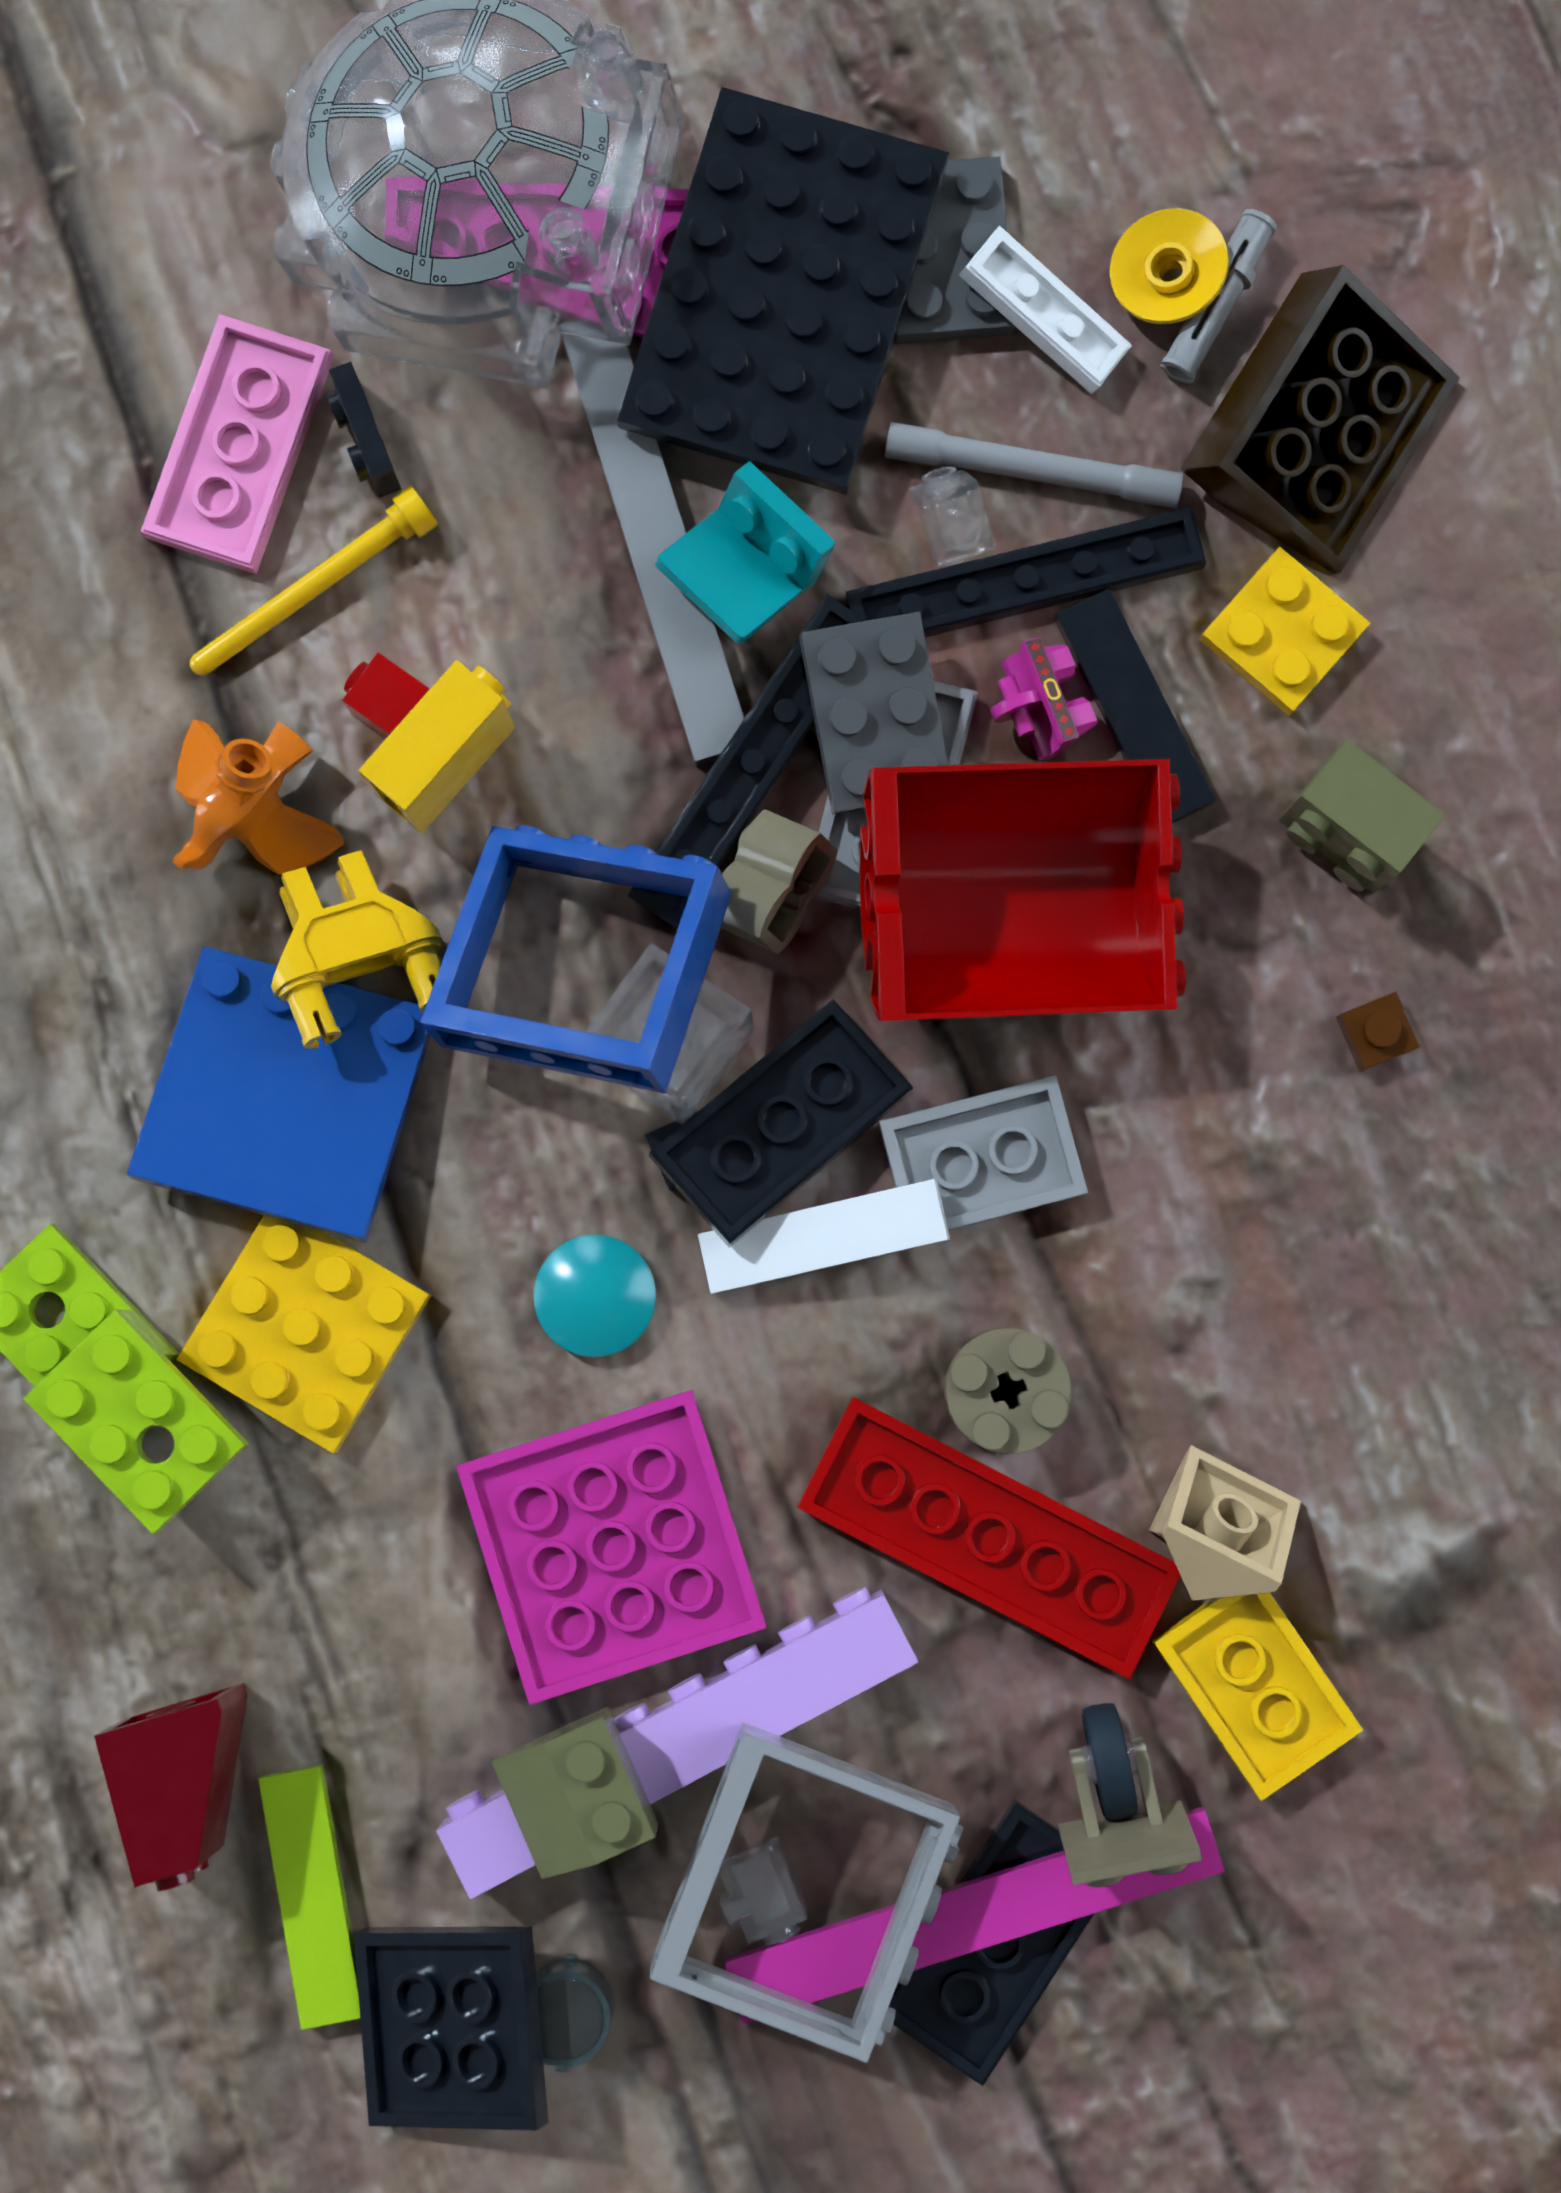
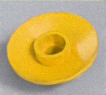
[1110,208,1229,324]

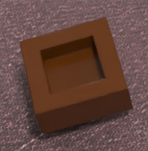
[1336,992,1420,1072]

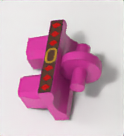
[990,637,1097,761]

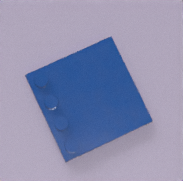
[126,946,431,1243]

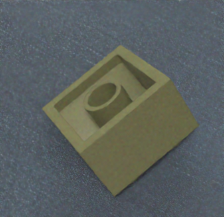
[491,1707,659,1879]

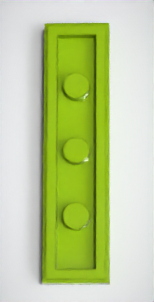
[258,1764,360,2030]

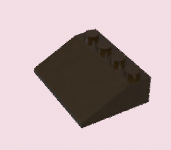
[1180,265,1460,574]

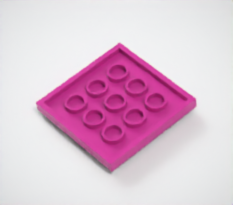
[456,1389,767,1705]

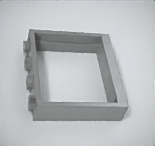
[650,1722,964,2063]

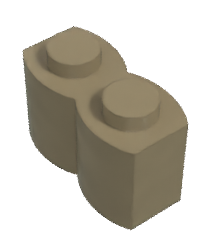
[721,809,838,955]

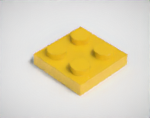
[1199,546,1370,716]

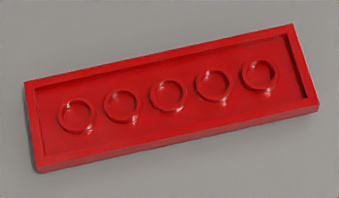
[797,1397,1181,1679]

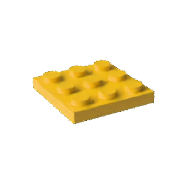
[176,1215,432,1454]

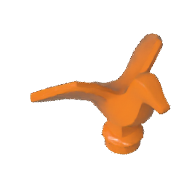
[172,719,345,875]

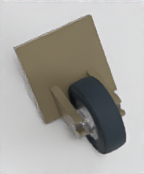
[1058,1703,1202,1887]

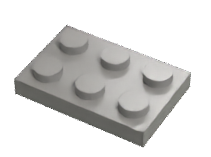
[878,1075,1088,1230]

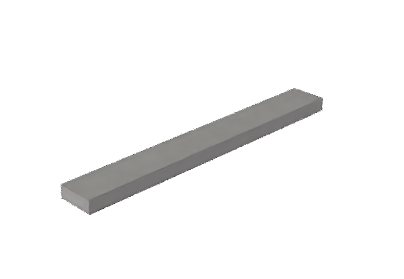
[557,311,744,766]

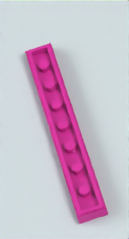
[724,1807,1225,2025]

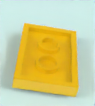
[1151,1592,1363,1801]

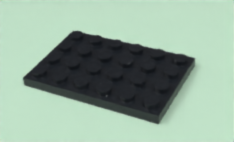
[617,87,949,495]

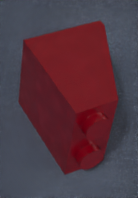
[94,1683,247,1891]

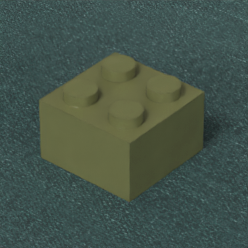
[1278,739,1446,894]

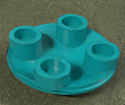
[534,1235,656,1357]

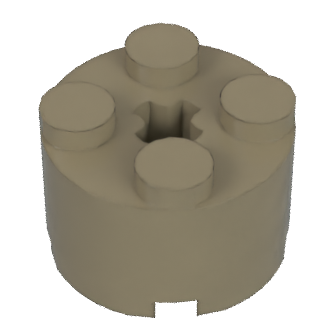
[944,1328,1071,1454]

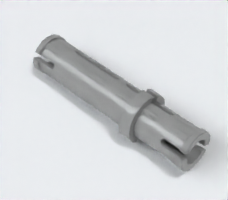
[1160,209,1277,384]

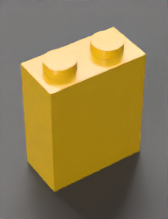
[358,659,515,834]

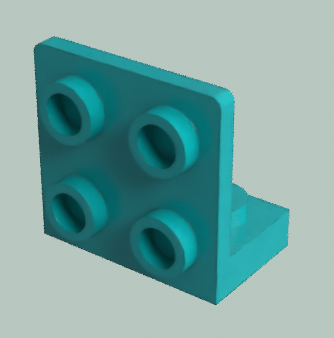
[655,461,837,644]

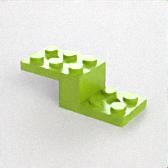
[0,1224,249,1535]

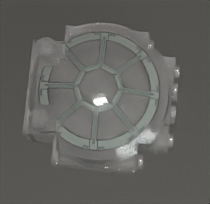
[271,0,684,389]

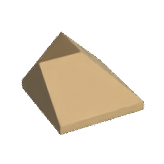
[1148,1445,1301,1601]

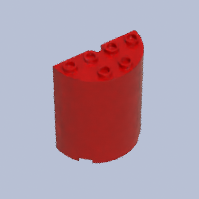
[859,759,1186,1021]

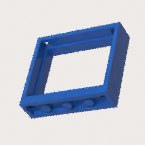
[420,825,732,1094]

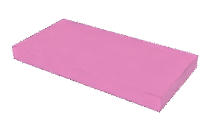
[140,314,334,575]

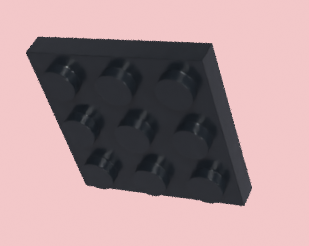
[354,1926,549,2131]

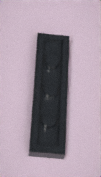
[1054,589,1216,824]

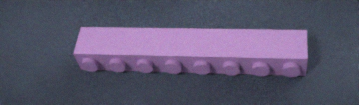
[436,1586,918,1900]

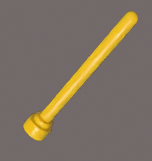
[190,485,439,676]

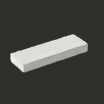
[959,225,1132,394]

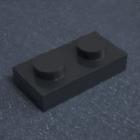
[326,361,402,497]

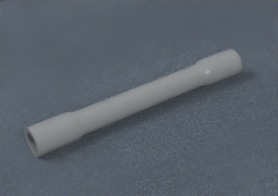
[884,422,1183,509]

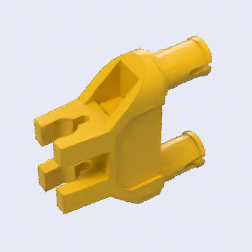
[271,850,443,1050]

